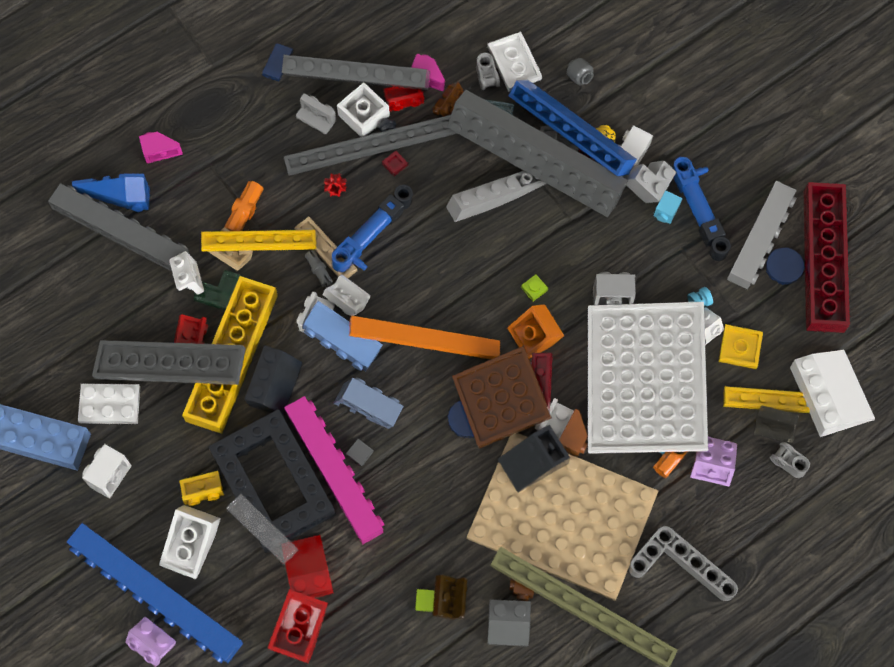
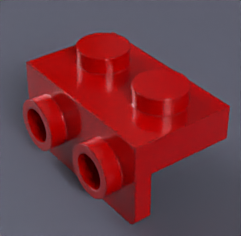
[383,87,424,111]
[174,314,208,344]

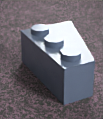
[333,378,403,429]

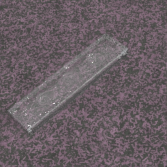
[226,494,298,565]

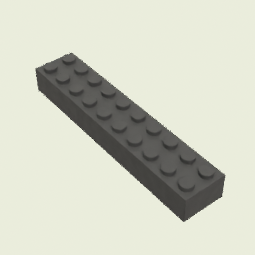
[447,90,628,218]

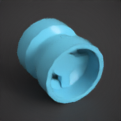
[687,287,713,306]

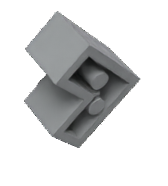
[624,161,676,203]

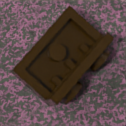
[432,575,467,620]

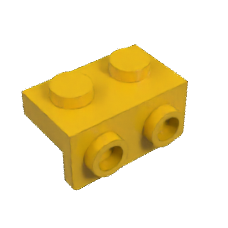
[179,471,224,506]

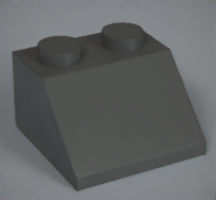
[488,600,531,646]

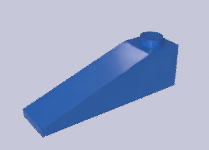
[72,174,150,212]

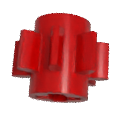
[324,173,346,197]

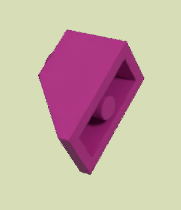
[411,54,445,92]
[139,132,183,164]

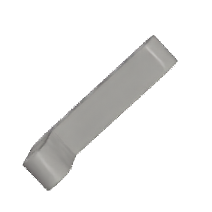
[629,526,738,601]

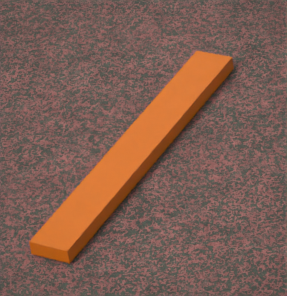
[349,316,500,359]

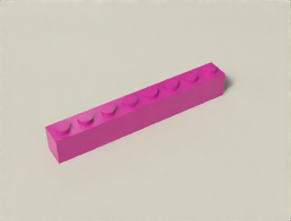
[284,396,385,545]

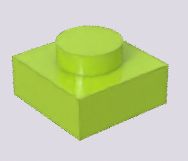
[521,275,548,301]

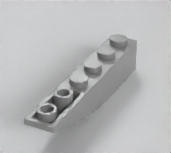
[446,171,547,222]

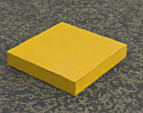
[718,324,763,369]

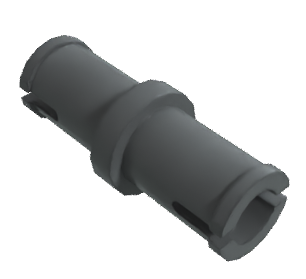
[305,250,333,287]

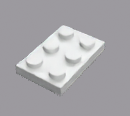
[488,32,542,92]
[78,384,140,424]

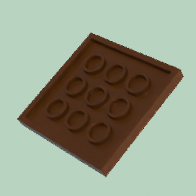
[452,346,552,448]

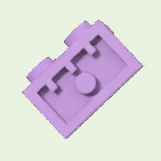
[691,436,737,486]

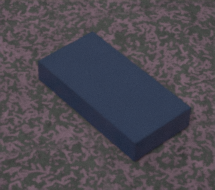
[262,43,293,82]

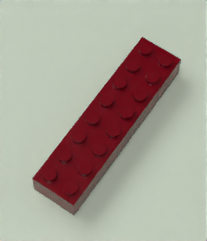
[804,182,850,333]

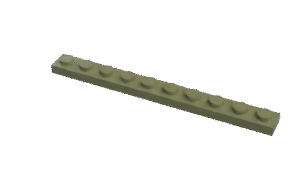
[490,547,678,667]

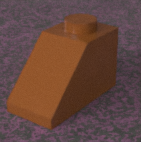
[559,409,588,458]

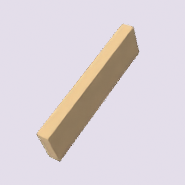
[295,217,357,278]

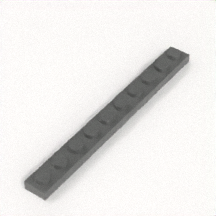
[284,115,458,176]

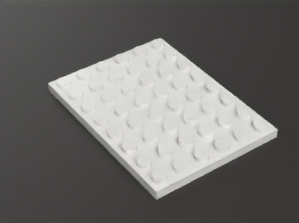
[588,302,708,453]

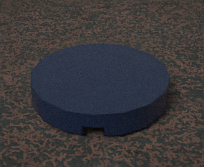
[766,248,804,285]
[448,401,474,438]

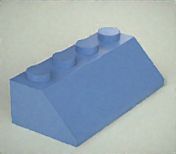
[302,301,383,372]

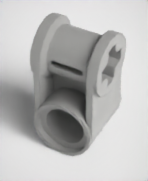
[476,53,500,90]
[770,442,810,478]

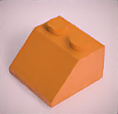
[508,304,564,359]

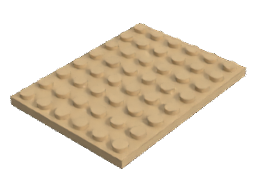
[467,433,658,601]

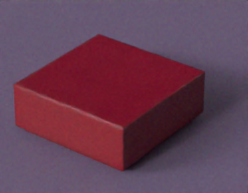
[382,151,408,176]

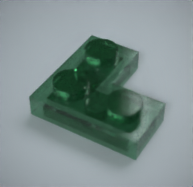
[193,270,243,310]

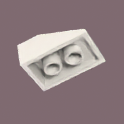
[159,505,220,579]

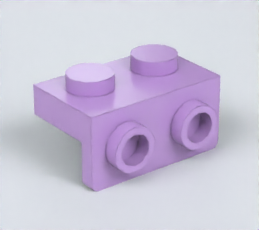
[126,617,176,667]

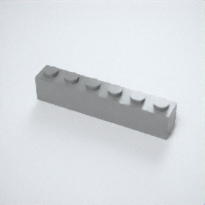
[727,181,797,289]

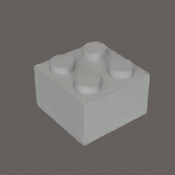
[593,272,635,305]

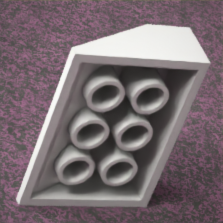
[790,350,875,437]

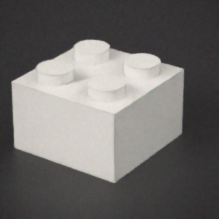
[337,83,390,137]
[82,444,132,499]

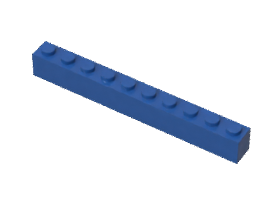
[67,523,243,663]

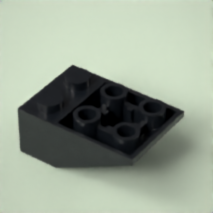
[497,424,570,493]

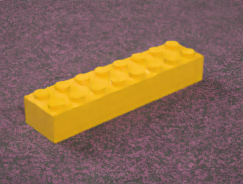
[182,276,278,434]

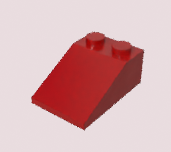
[281,535,334,598]
[267,589,328,664]

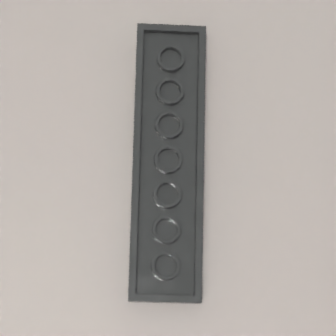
[92,340,246,385]

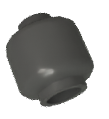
[567,58,594,85]

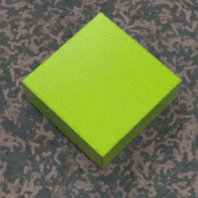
[415,589,435,612]

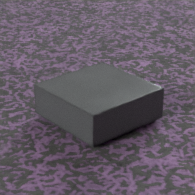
[346,439,374,467]

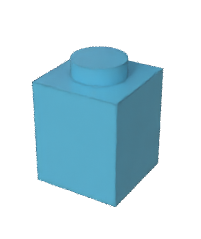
[654,190,682,224]

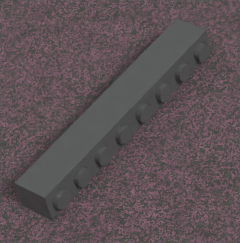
[282,55,430,90]
[48,183,190,272]

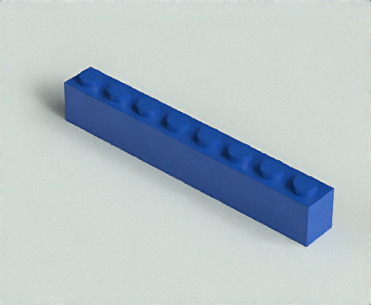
[509,80,637,176]

